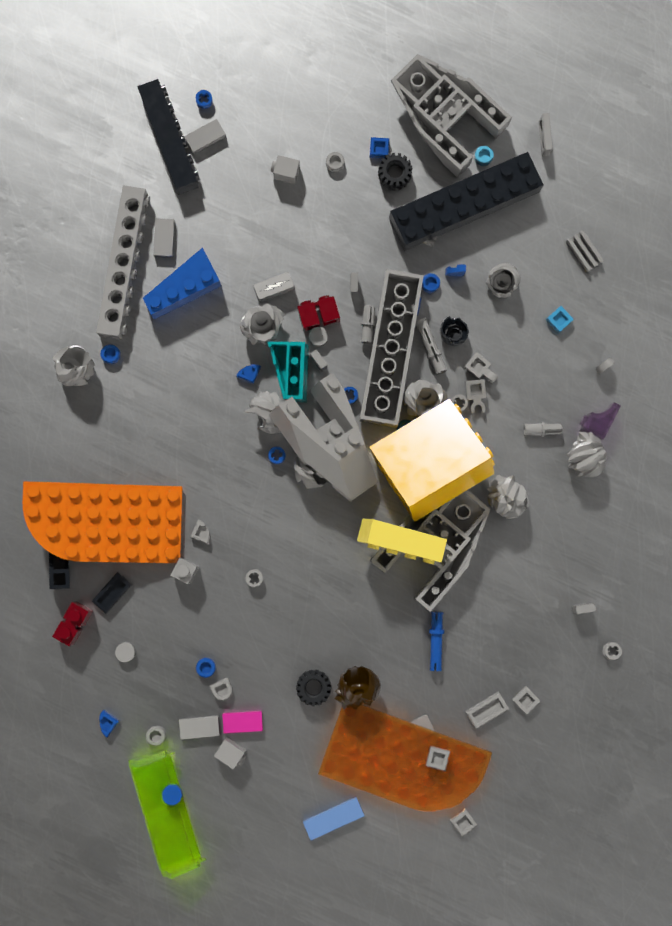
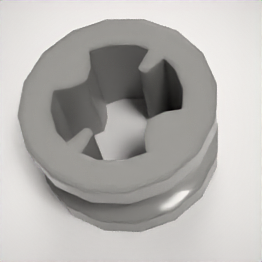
[451,394,468,412]
[246,570,263,587]
[602,642,622,660]

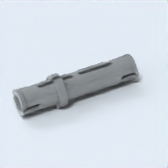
[416,318,447,375]

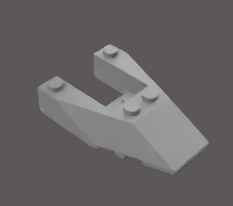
[391,54,512,178]
[269,373,378,502]
[370,490,491,612]

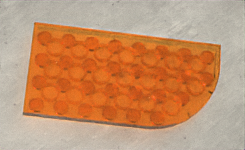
[318,705,492,812]

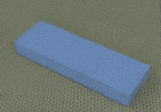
[303,796,365,840]

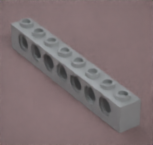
[96,185,150,340]

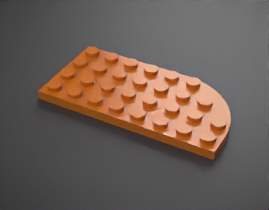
[22,481,182,563]

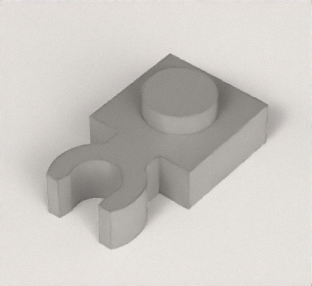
[465,379,487,413]

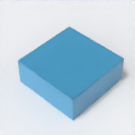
[546,306,574,333]

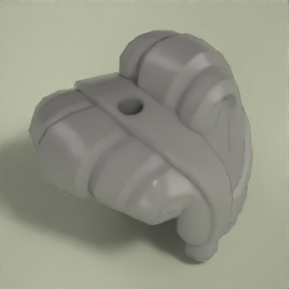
[486,263,521,298]

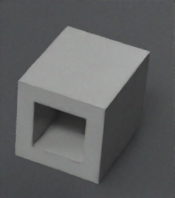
[271,155,300,184]
[170,558,199,584]
[214,737,246,769]

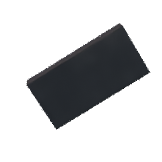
[92,572,133,614]

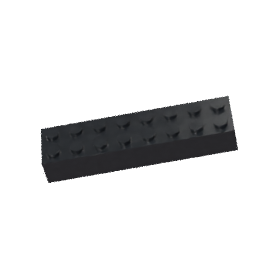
[389,152,544,251]

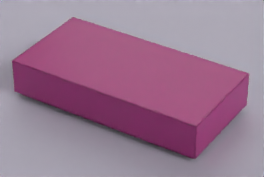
[223,711,263,733]

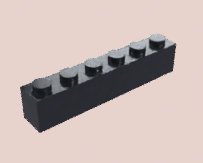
[137,79,200,195]

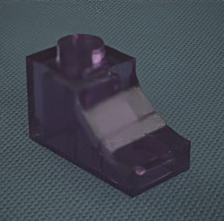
[579,402,621,440]

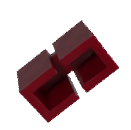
[297,295,340,332]
[52,601,93,646]

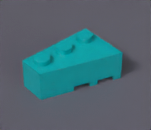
[268,342,309,403]

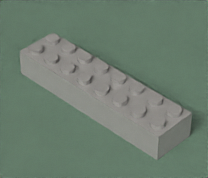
[359,269,424,428]

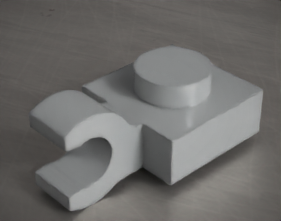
[464,352,498,384]

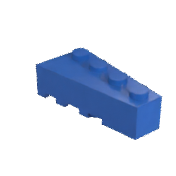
[143,247,222,320]

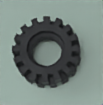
[378,153,413,190]
[296,669,331,706]

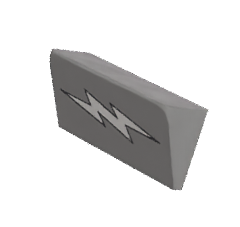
[253,272,295,303]

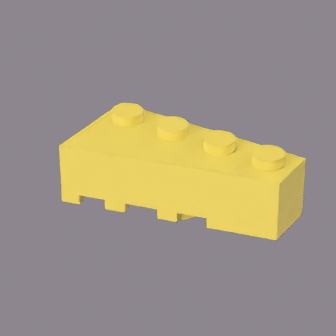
[357,519,447,565]

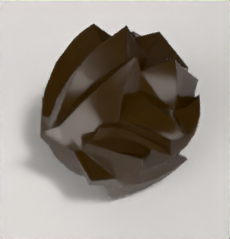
[334,666,381,710]

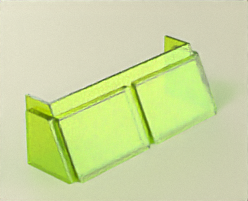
[128,750,206,879]

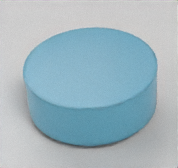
[474,146,494,166]

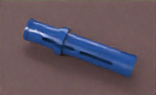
[429,611,444,671]

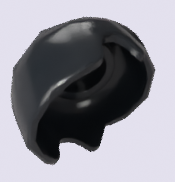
[440,316,469,346]

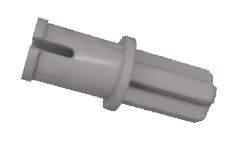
[361,305,376,344]
[523,422,563,437]

